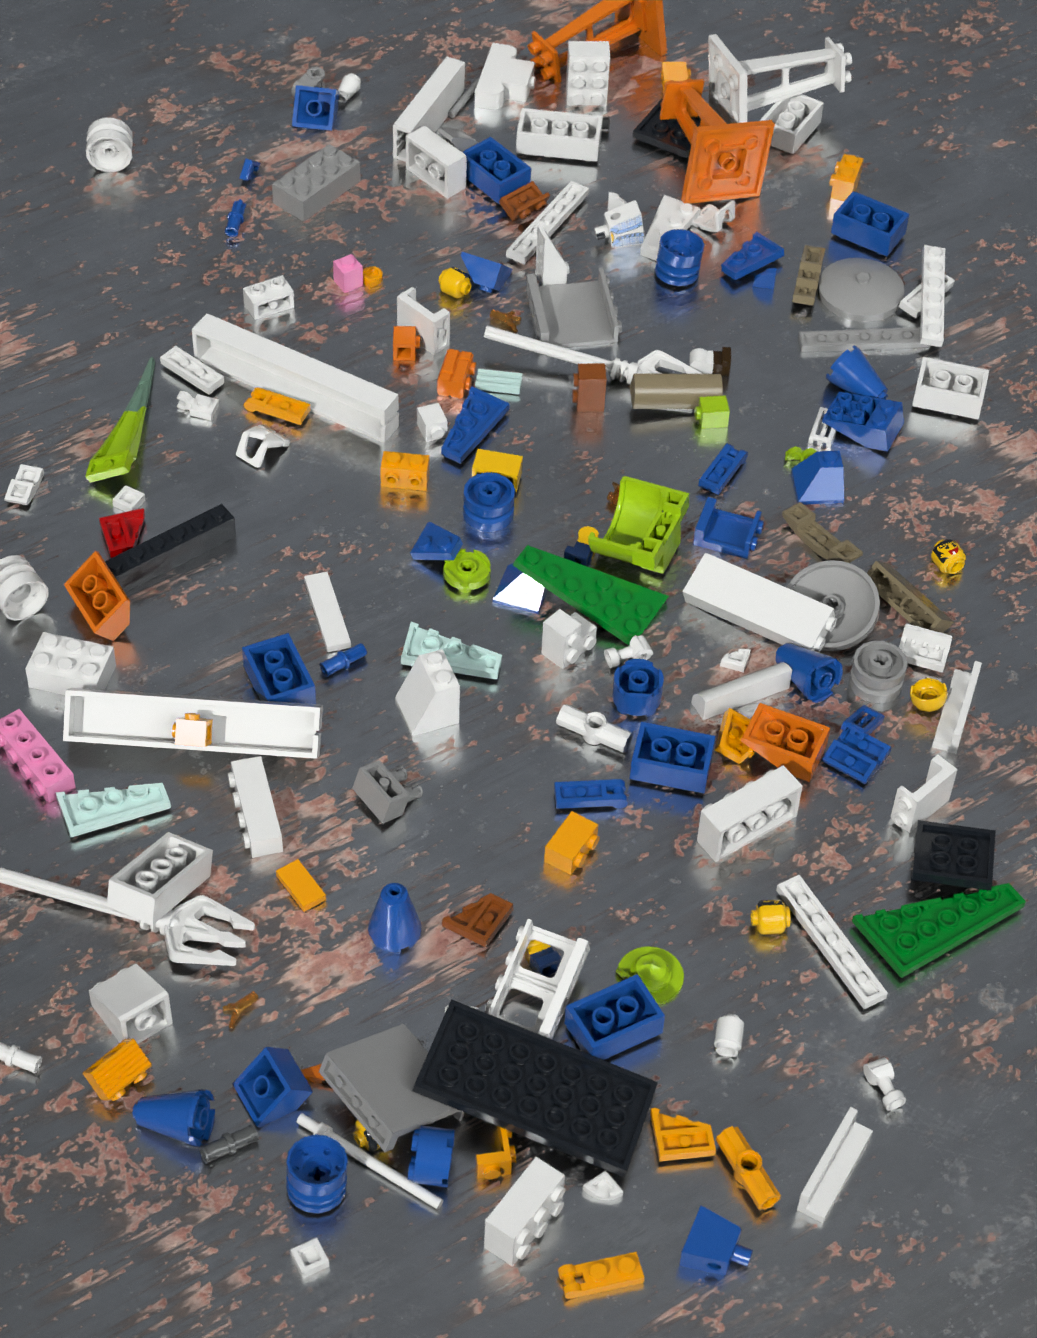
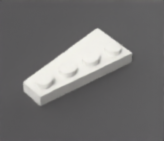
[640,195,701,261]

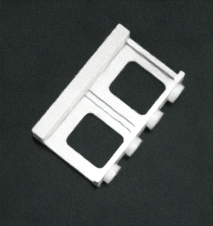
[484,919,590,1039]

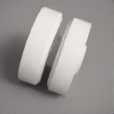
[86,118,133,172]

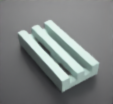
[475,369,522,394]

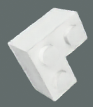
[541,609,597,669]

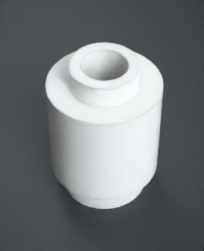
[714,1014,744,1057]

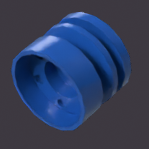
[655,229,704,286]
[286,1135,348,1213]

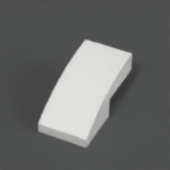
[4,464,44,505]

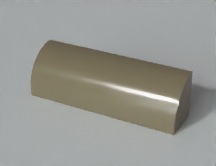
[629,373,723,409]
[867,561,954,633]

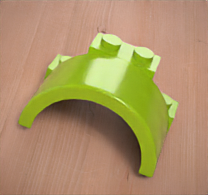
[588,476,689,574]

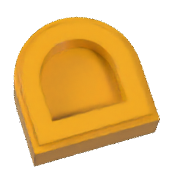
[363,266,383,289]

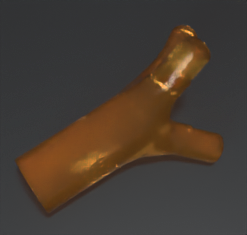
[490,310,521,333]
[223,991,259,1029]

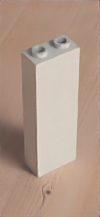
[393,57,465,162]
[682,553,837,652]

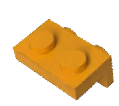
[714,708,755,764]

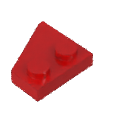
[99,508,145,558]

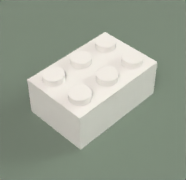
[566,41,610,106]
[760,94,824,154]
[406,125,467,199]
[912,357,989,419]
[25,632,116,695]
[484,1157,566,1267]

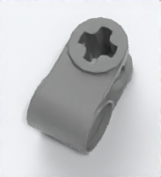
[291,67,325,97]

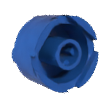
[612,659,664,716]
[408,1125,455,1188]

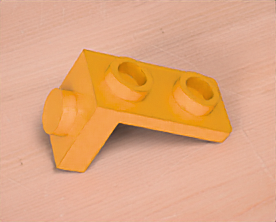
[476,1126,516,1179]

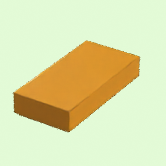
[276,859,326,912]

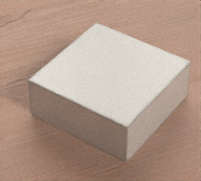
[112,485,146,512]
[290,1238,330,1279]

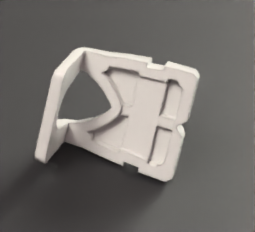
[692,200,735,233]
[236,425,290,468]

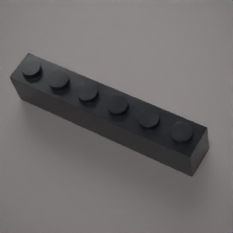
[105,504,236,593]

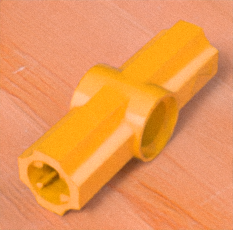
[716,1126,781,1210]

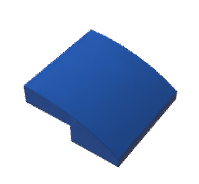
[822,728,891,784]

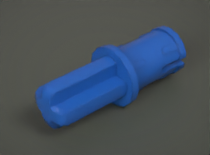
[225,199,246,237]
[319,643,367,677]

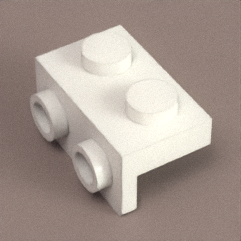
[899,624,953,673]

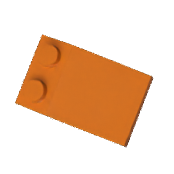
[741,703,830,782]

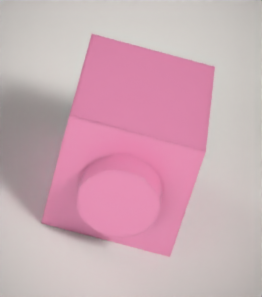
[333,254,363,293]

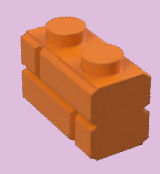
[437,349,477,399]

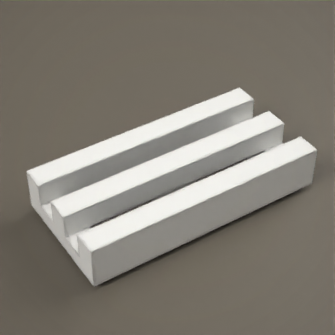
[808,407,837,448]

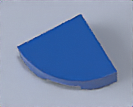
[240,158,261,181]
[753,268,777,289]

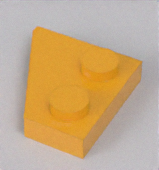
[650,1108,716,1162]

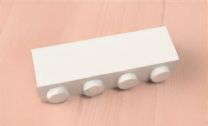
[227,756,283,858]

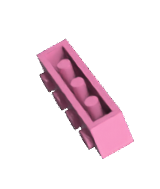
[0,709,76,804]

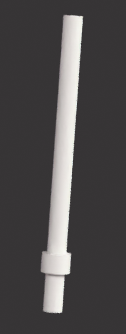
[297,1113,443,1210]

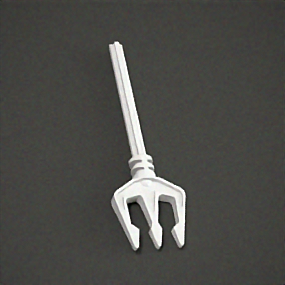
[484,326,703,411]
[0,867,255,966]

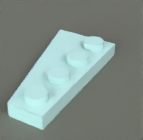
[401,621,502,680]
[56,783,171,837]

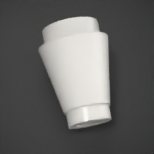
[338,73,361,103]

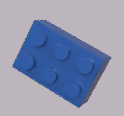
[463,137,531,204]
[831,191,909,256]
[242,633,316,704]
[630,722,716,794]
[564,974,665,1060]

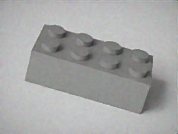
[272,144,360,222]

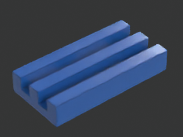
[841,705,885,740]

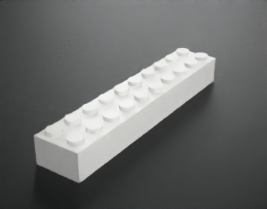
[192,314,399,444]
[63,688,323,759]

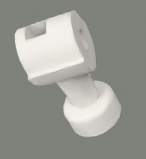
[604,635,653,668]
[863,1057,906,1111]

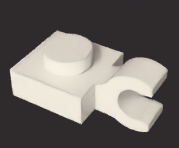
[177,391,219,421]

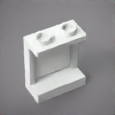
[397,287,450,355]
[891,754,957,833]

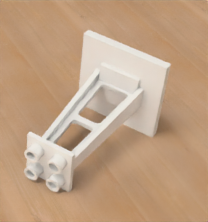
[708,34,852,124]

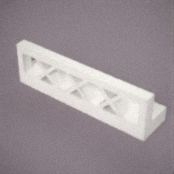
[932,661,982,754]
[797,1107,873,1224]

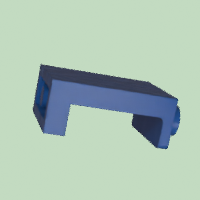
[693,497,764,559]

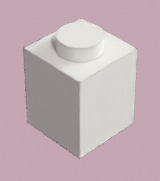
[417,403,448,442]

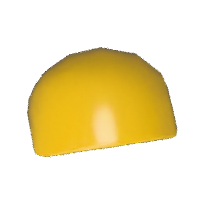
[910,678,948,712]

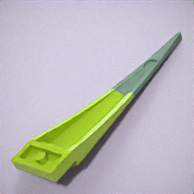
[85,357,155,483]

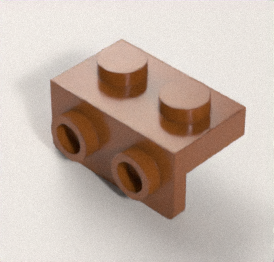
[499,181,551,222]

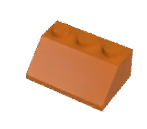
[64,551,130,641]

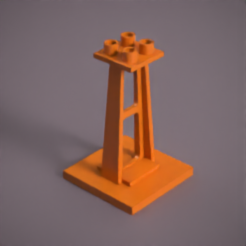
[527,0,667,83]
[659,78,775,204]

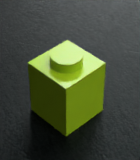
[695,395,730,429]

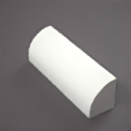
[691,662,792,720]

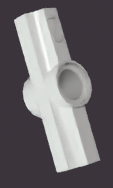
[556,704,633,753]

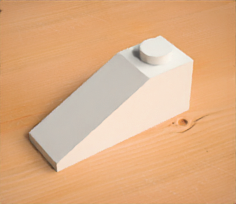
[535,225,570,286]

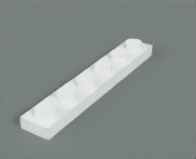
[506,181,589,264]
[920,245,945,347]
[776,875,888,1009]

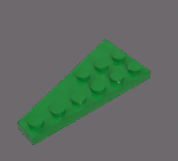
[513,545,669,645]
[852,883,1026,978]

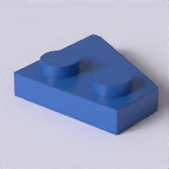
[410,522,463,560]

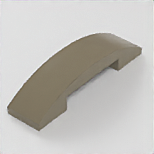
[782,502,863,563]

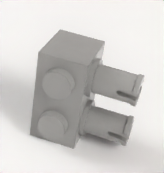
[352,760,423,824]

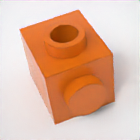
[393,326,420,361]

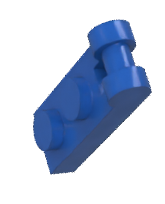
[698,443,748,495]
[554,779,628,809]

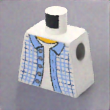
[594,200,645,248]

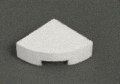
[608,192,627,211]
[720,648,751,673]
[583,1171,623,1201]

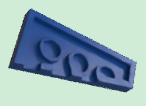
[441,386,510,464]

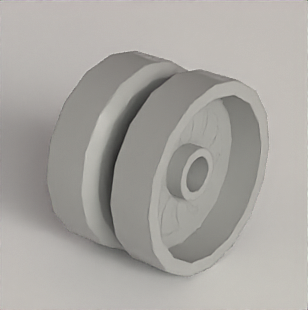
[849,641,908,704]

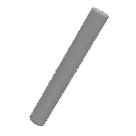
[448,78,479,118]

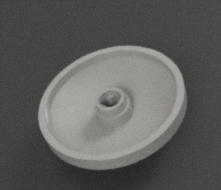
[818,258,904,322]
[787,560,880,651]

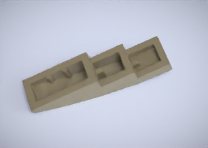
[792,245,826,306]

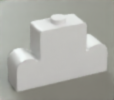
[475,43,536,110]

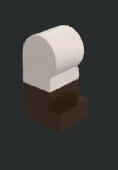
[689,347,731,377]

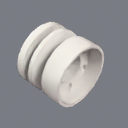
[0,555,49,621]

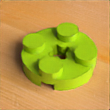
[443,549,491,593]

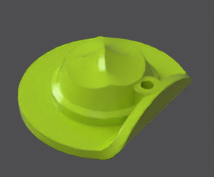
[616,946,684,1005]

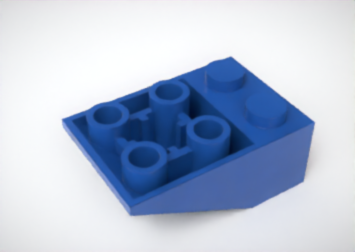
[822,392,904,452]

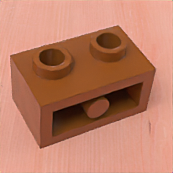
[572,363,607,412]

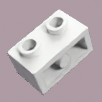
[243,275,294,320]

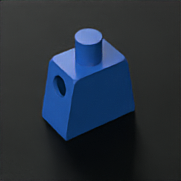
[679,1206,753,1275]

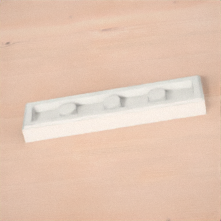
[304,572,351,652]

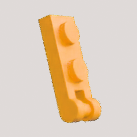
[244,387,311,425]
[558,1251,645,1299]

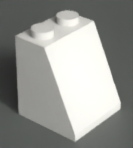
[395,649,460,737]
[89,964,173,1044]

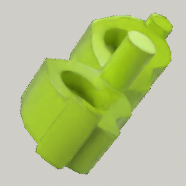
[785,446,817,463]

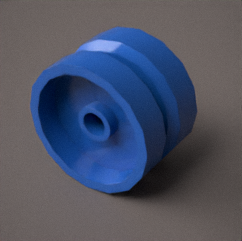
[463,472,515,532]

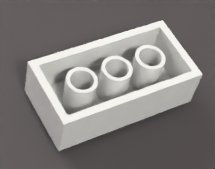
[516,108,603,161]
[697,765,803,862]
[107,832,213,925]

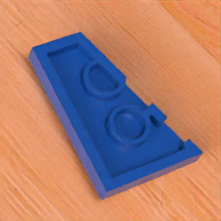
[721,231,784,280]

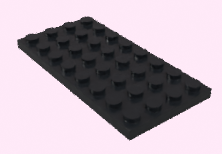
[412,999,658,1177]

